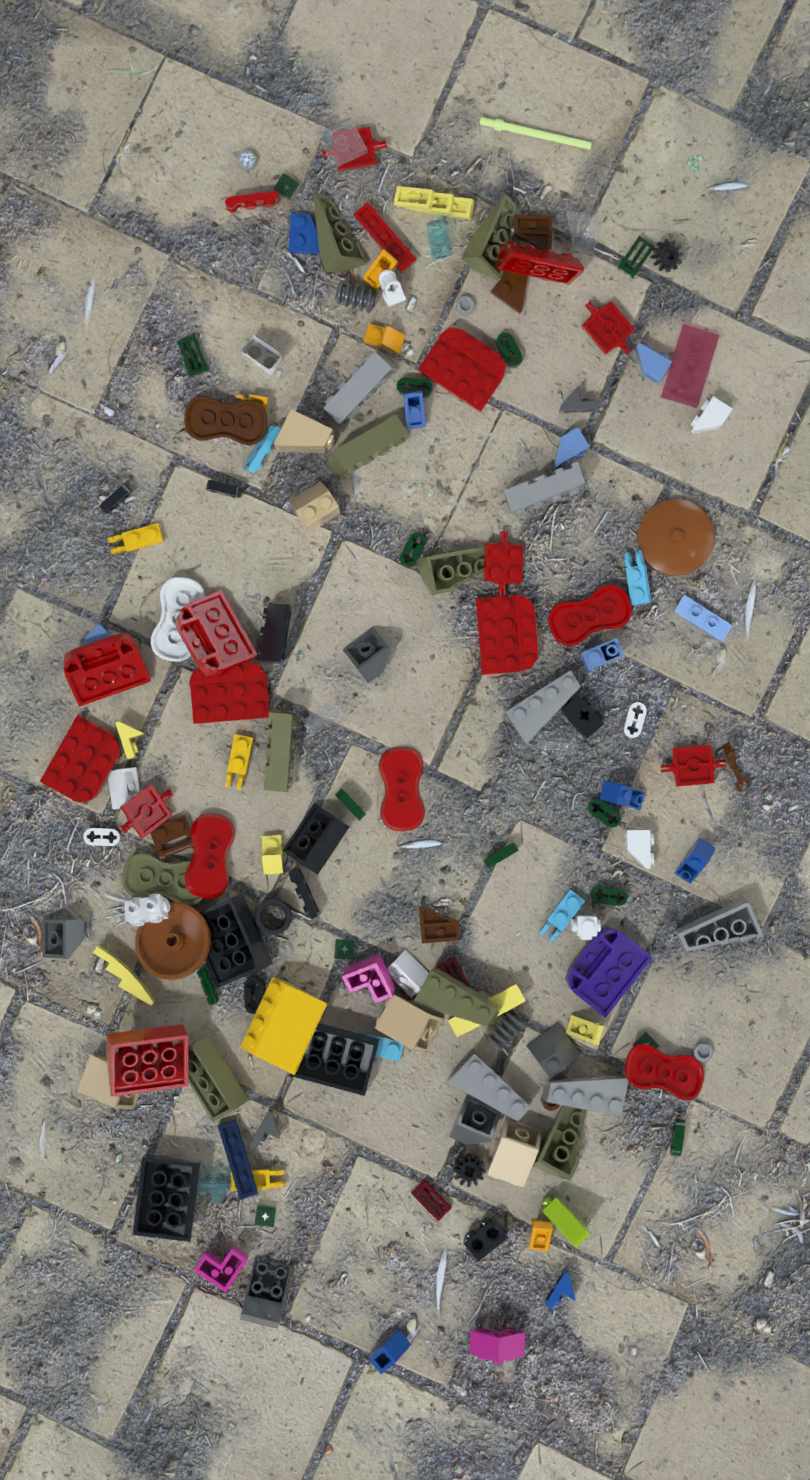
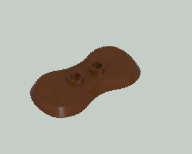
[184,396,267,445]

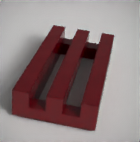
[438,956,471,988]
[411,1179,452,1221]

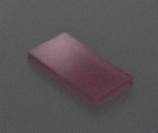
[660,324,719,408]

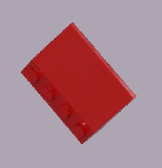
[496,241,585,285]
[106,1024,188,1097]

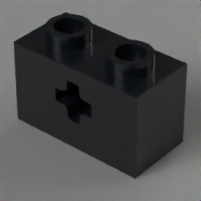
[561,695,604,739]

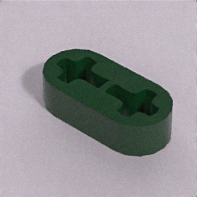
[496,332,523,368]
[397,377,433,398]
[400,532,426,567]
[335,788,367,821]
[588,799,621,827]
[483,842,519,868]
[590,886,628,906]
[670,1119,685,1157]

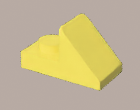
[116,722,145,760]
[262,835,283,874]
[566,1015,604,1045]

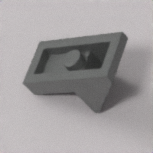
[559,387,599,413]
[250,1109,280,1149]

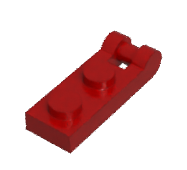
[225,191,279,213]

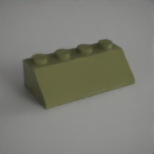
[188,1034,249,1122]

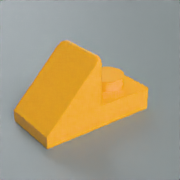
[363,249,398,291]
[363,323,405,354]
[529,1219,553,1251]

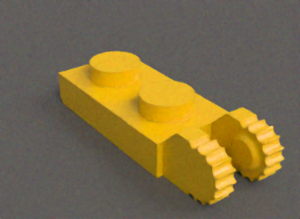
[107,523,164,555]
[225,734,254,790]
[230,1169,286,1191]

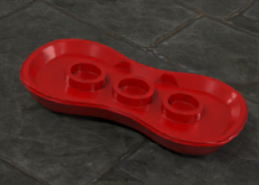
[548,585,632,646]
[379,747,425,831]
[185,813,235,899]
[625,1044,704,1100]

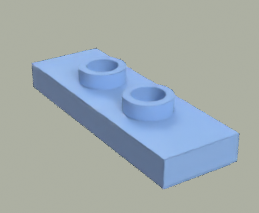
[673,595,732,642]

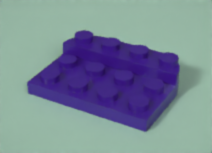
[565,927,653,1018]

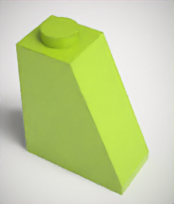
[541,1194,590,1248]

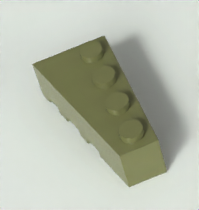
[327,415,408,481]
[264,712,297,792]
[413,968,502,1027]

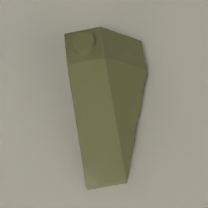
[313,194,367,273]
[462,194,517,280]
[418,546,484,595]
[533,1105,585,1181]

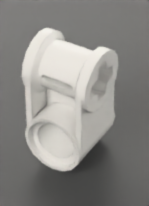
[378,270,406,308]

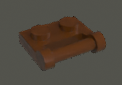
[150,815,193,861]

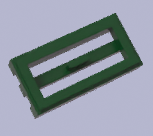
[618,236,655,278]
[177,335,208,378]

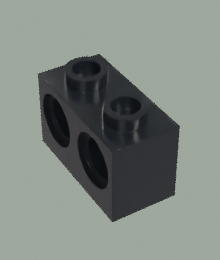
[463,1216,509,1262]

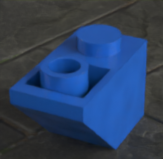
[600,781,645,810]
[674,838,716,884]
[369,1329,411,1374]

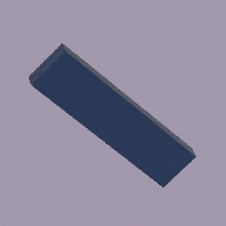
[218,1119,259,1200]

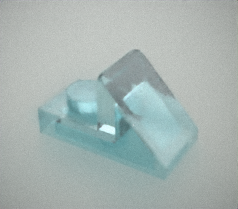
[426,219,451,260]
[197,1180,231,1207]

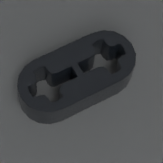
[205,480,243,499]
[99,484,133,514]
[244,977,262,1014]

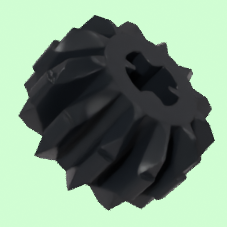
[650,239,684,272]
[453,1153,486,1187]

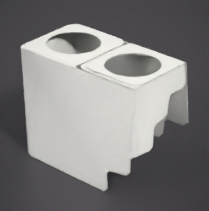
[241,335,283,376]

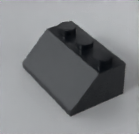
[257,603,292,665]
[282,803,349,875]

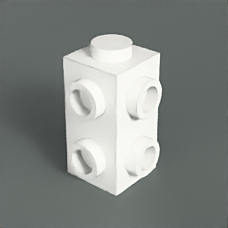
[124,894,170,926]
[571,915,601,940]

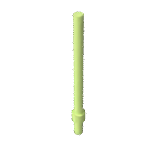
[480,117,592,150]

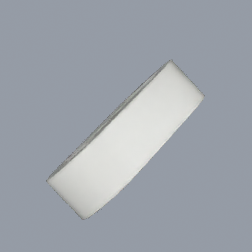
[623,702,646,738]
[83,828,121,846]

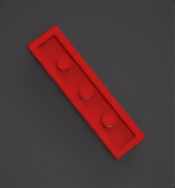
[353,202,417,273]

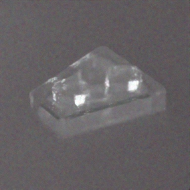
[565,210,602,257]

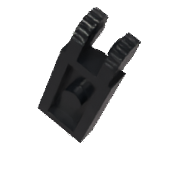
[289,868,321,919]

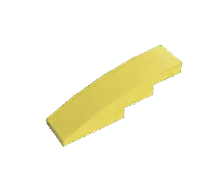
[394,186,475,220]
[93,945,155,1006]
[448,984,526,1037]

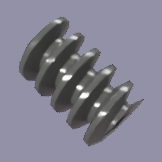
[335,280,377,313]
[483,1008,526,1050]

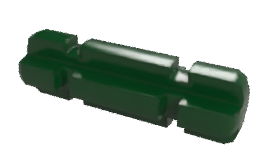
[197,968,219,1005]

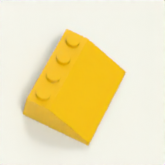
[240,977,327,1075]

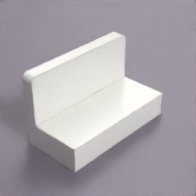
[108,767,140,809]
[387,950,429,998]

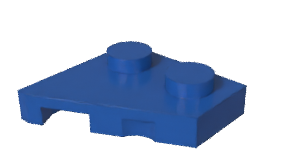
[289,213,320,254]

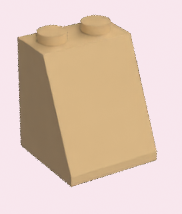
[274,409,335,453]
[288,481,340,533]
[375,994,443,1053]
[77,1055,140,1109]
[487,1117,542,1188]

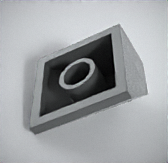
[343,627,390,683]
[43,919,85,959]
[527,1023,580,1079]
[450,1095,501,1145]

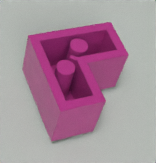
[342,954,396,1003]
[193,1245,249,1293]
[470,1328,525,1364]

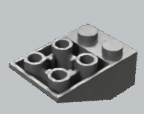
[240,1258,292,1329]

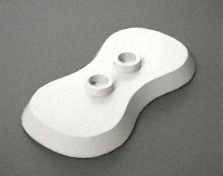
[151,577,205,662]

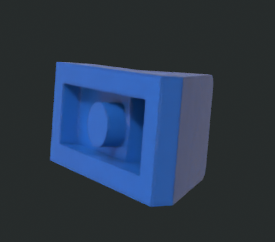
[403,391,426,429]
[544,1268,575,1309]

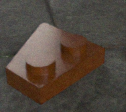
[514,214,553,251]
[491,271,528,314]
[419,906,460,944]

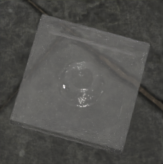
[317,117,368,169]

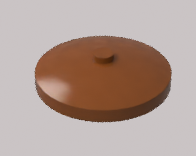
[637,499,714,576]
[135,902,211,980]

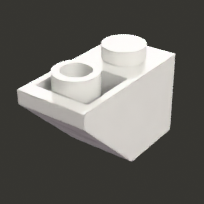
[690,396,733,434]
[625,830,654,869]

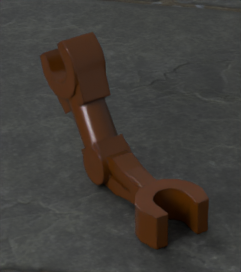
[722,742,751,792]

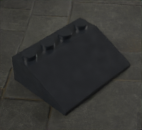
[200,893,273,988]
[290,1023,380,1096]
[132,1154,200,1242]

